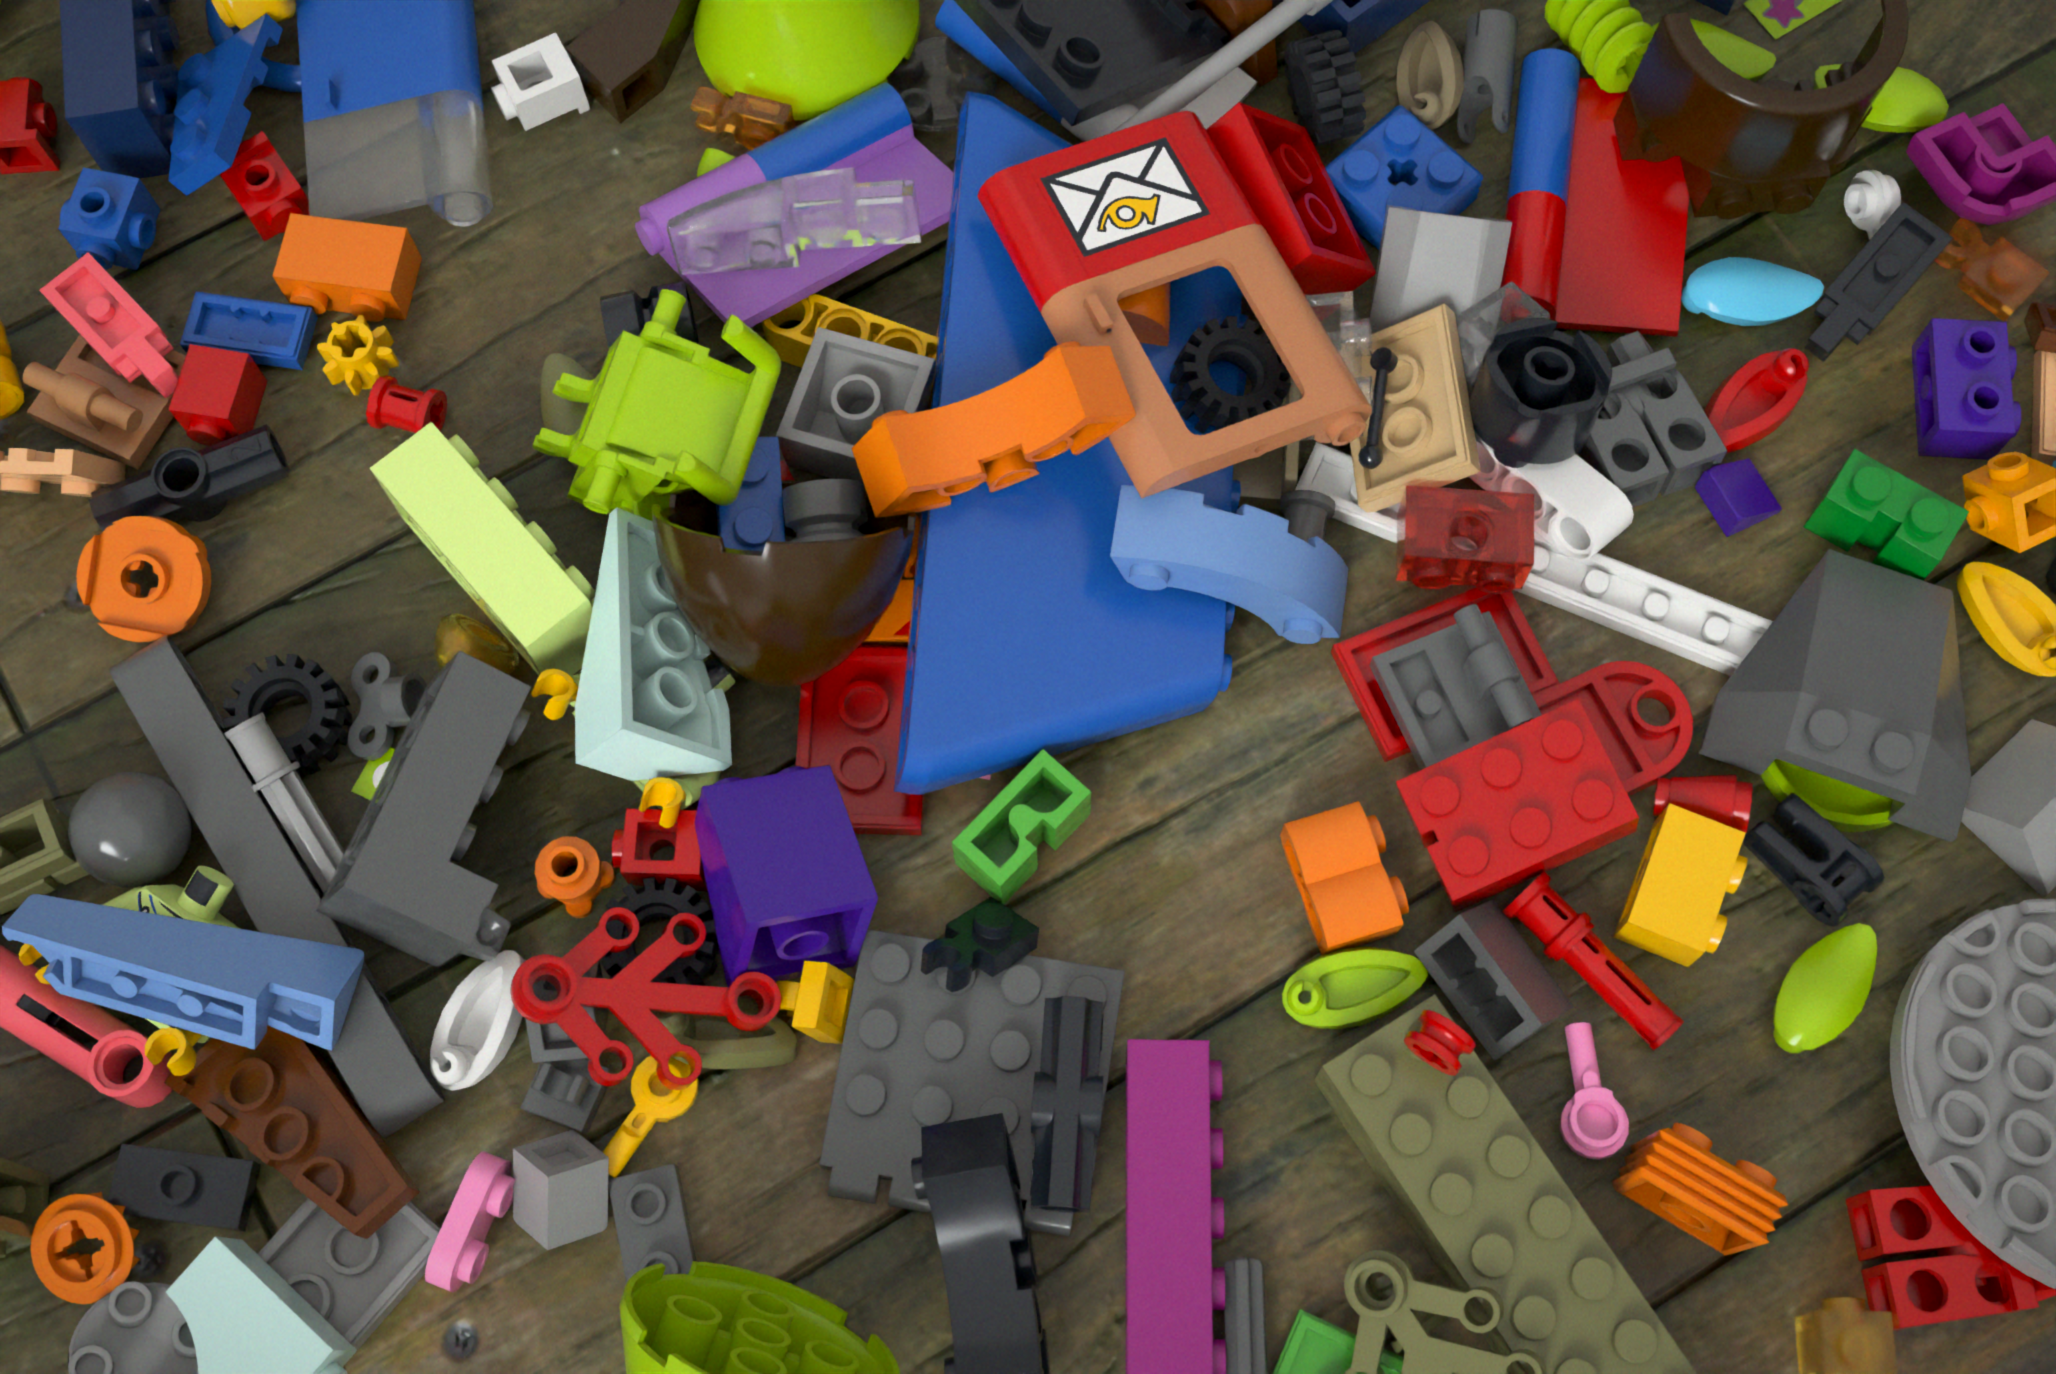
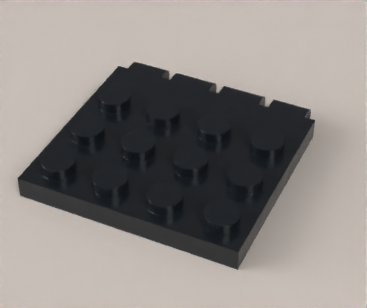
[954,0,1230,126]

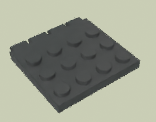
[819,929,1125,1237]

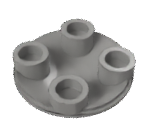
[68,1281,198,1374]

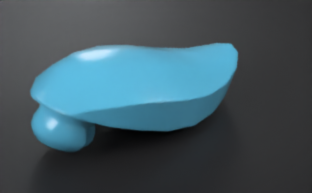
[1681,257,1824,326]

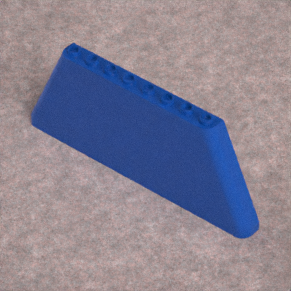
[894,91,1248,795]

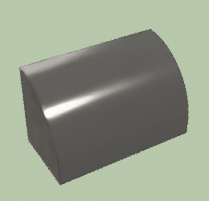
[1414,899,1574,1061]

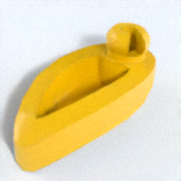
[1956,562,2056,677]

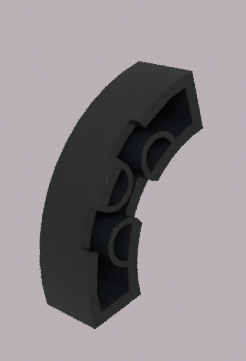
[911,1113,1051,1374]

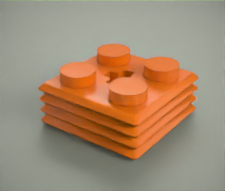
[1612,1123,1788,1256]

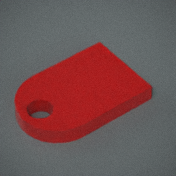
[1533,661,1693,796]

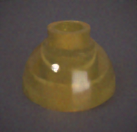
[434,613,520,676]

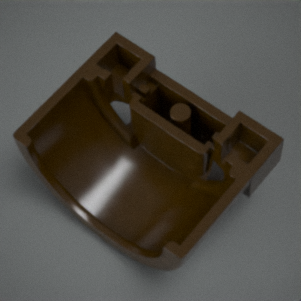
[1613,0,1909,219]

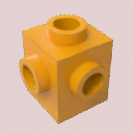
[1962,451,2056,553]

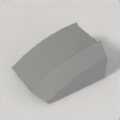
[1367,205,1512,362]

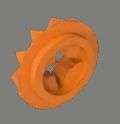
[31,1192,141,1304]

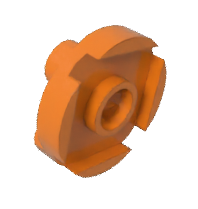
[76,516,211,642]

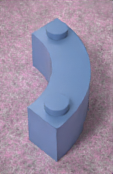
[1110,485,1349,644]

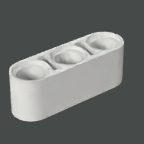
[1468,430,1634,562]

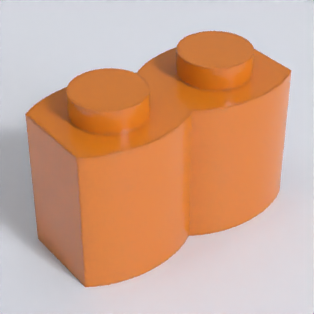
[1280,801,1409,955]

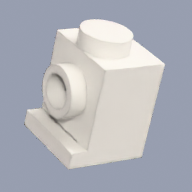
[491,32,590,131]

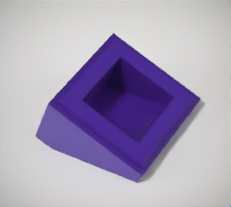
[1695,458,1782,537]

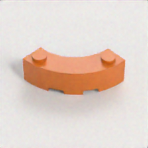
[851,341,1136,518]

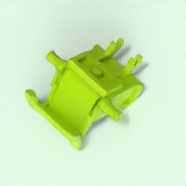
[532,289,782,514]

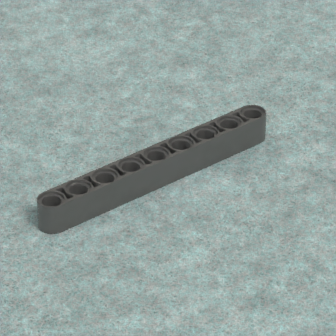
[109,635,445,1139]

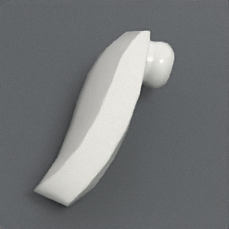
[430,950,526,1091]

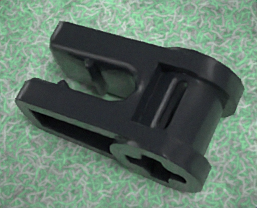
[1743,793,1885,927]

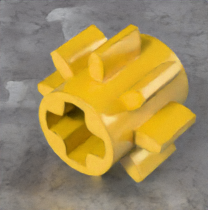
[317,315,399,396]

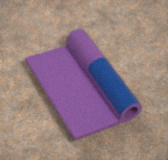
[635,82,954,328]

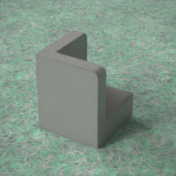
[513,1129,609,1250]

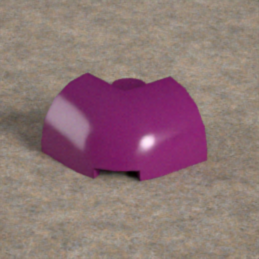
[1906,103,2056,225]

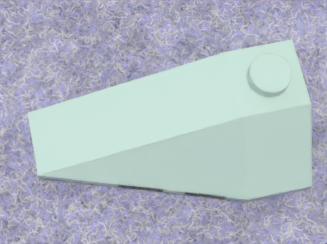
[575,507,732,781]

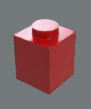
[168,344,268,446]

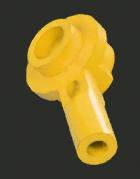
[603,1056,699,1178]

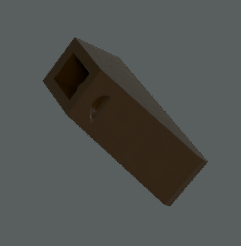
[565,0,699,124]

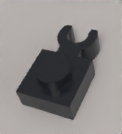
[921,897,1039,992]

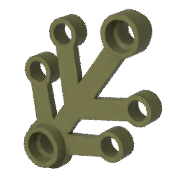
[1344,1249,1546,1374]

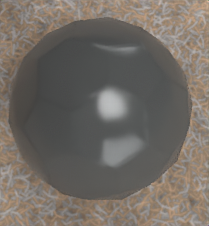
[67,772,193,888]

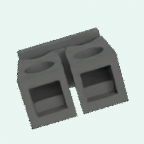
[1580,331,1727,508]

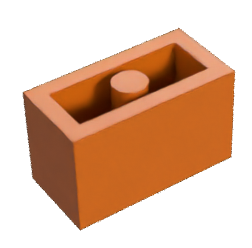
[273,213,422,322]

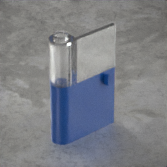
[296,0,493,226]

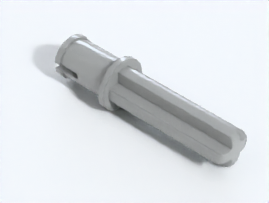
[224,713,345,893]

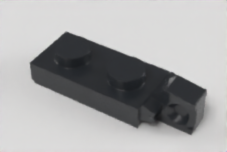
[1804,202,1953,362]

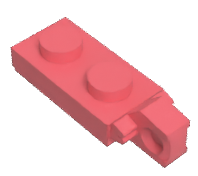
[39,253,179,399]

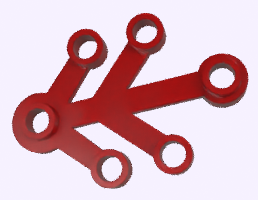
[510,907,781,1090]

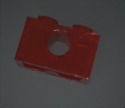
[1396,485,1534,594]

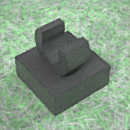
[520,1059,614,1136]

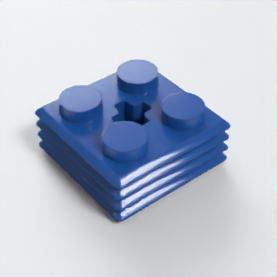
[1325,105,1483,250]

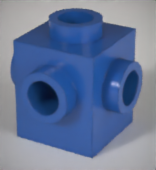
[58,167,161,270]

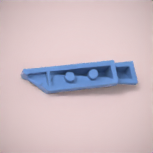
[2,894,364,1051]

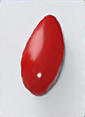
[1704,348,1809,454]

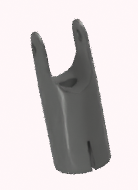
[1457,9,1518,144]

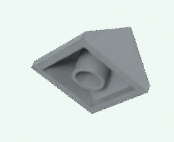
[1961,719,2056,897]

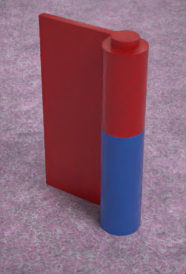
[1495,48,1689,337]

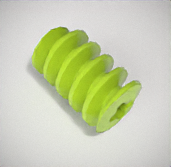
[1545,0,1655,93]

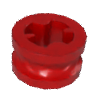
[1404,1010,1476,1076]

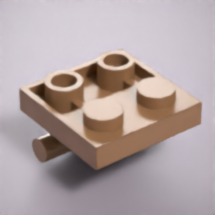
[23,335,186,470]

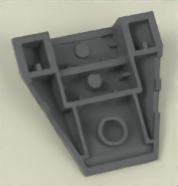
[1698,549,1971,842]

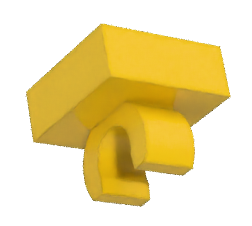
[776,961,855,1044]

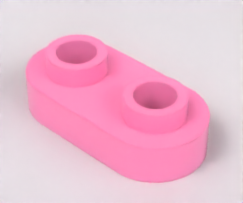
[425,1151,515,1292]

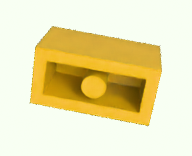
[1613,803,1748,967]

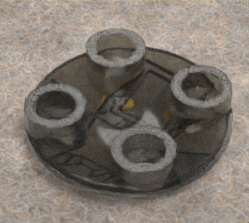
[887,37,997,132]

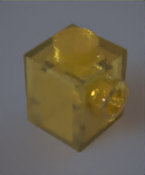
[1794,1297,1897,1374]

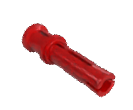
[1502,871,1684,1051]

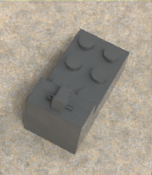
[316,650,531,967]

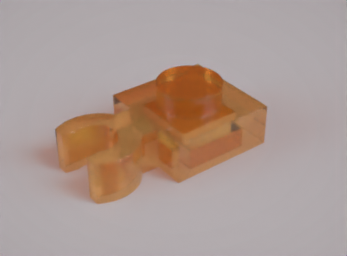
[690,87,795,150]
[1935,218,2050,322]

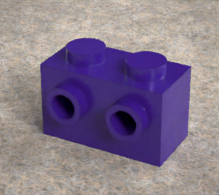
[1911,318,2021,460]

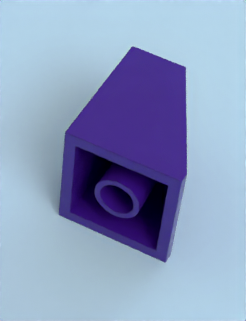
[694,765,878,987]

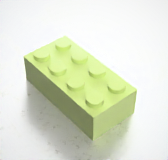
[370,422,595,676]

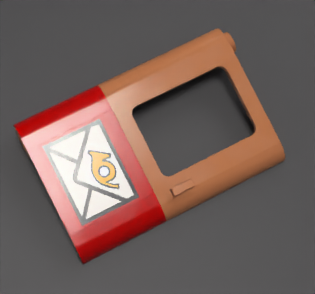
[977,111,1372,499]

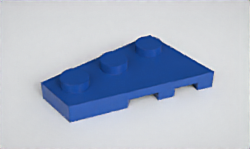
[168,13,283,196]

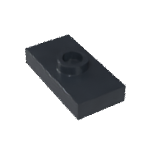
[107,1144,261,1232]

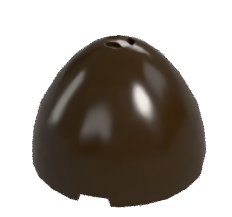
[652,480,916,687]

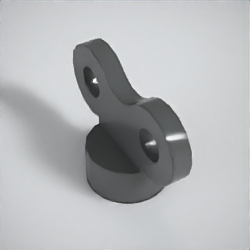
[348,652,427,760]

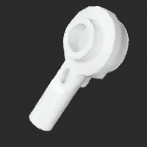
[1844,170,1901,240]

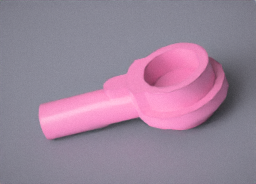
[1560,1022,1629,1160]

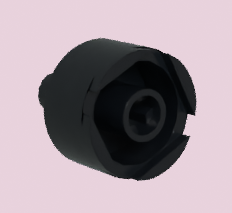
[1469,318,1612,468]

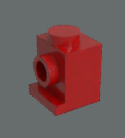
[0,77,60,174]
[220,131,315,242]
[612,808,708,891]

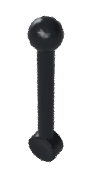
[1358,347,1398,469]

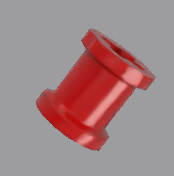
[366,375,447,433]

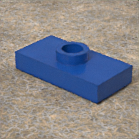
[180,291,318,370]

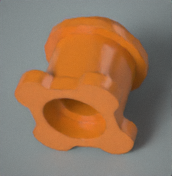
[534,836,616,918]

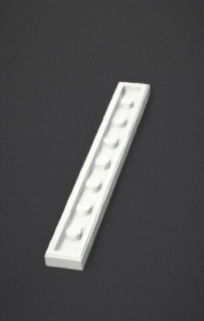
[1295,442,1773,676]

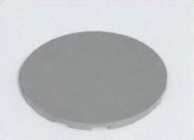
[1890,899,2056,1289]

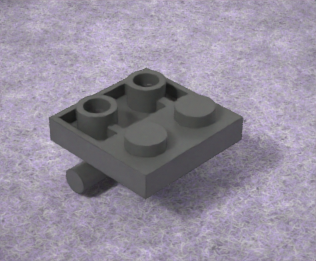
[1369,604,1542,770]

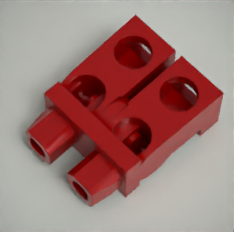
[1845,1185,2056,1333]

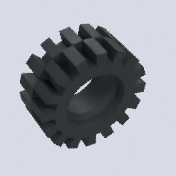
[1284,29,1366,147]
[1170,316,1291,434]
[222,654,352,777]
[598,877,720,986]

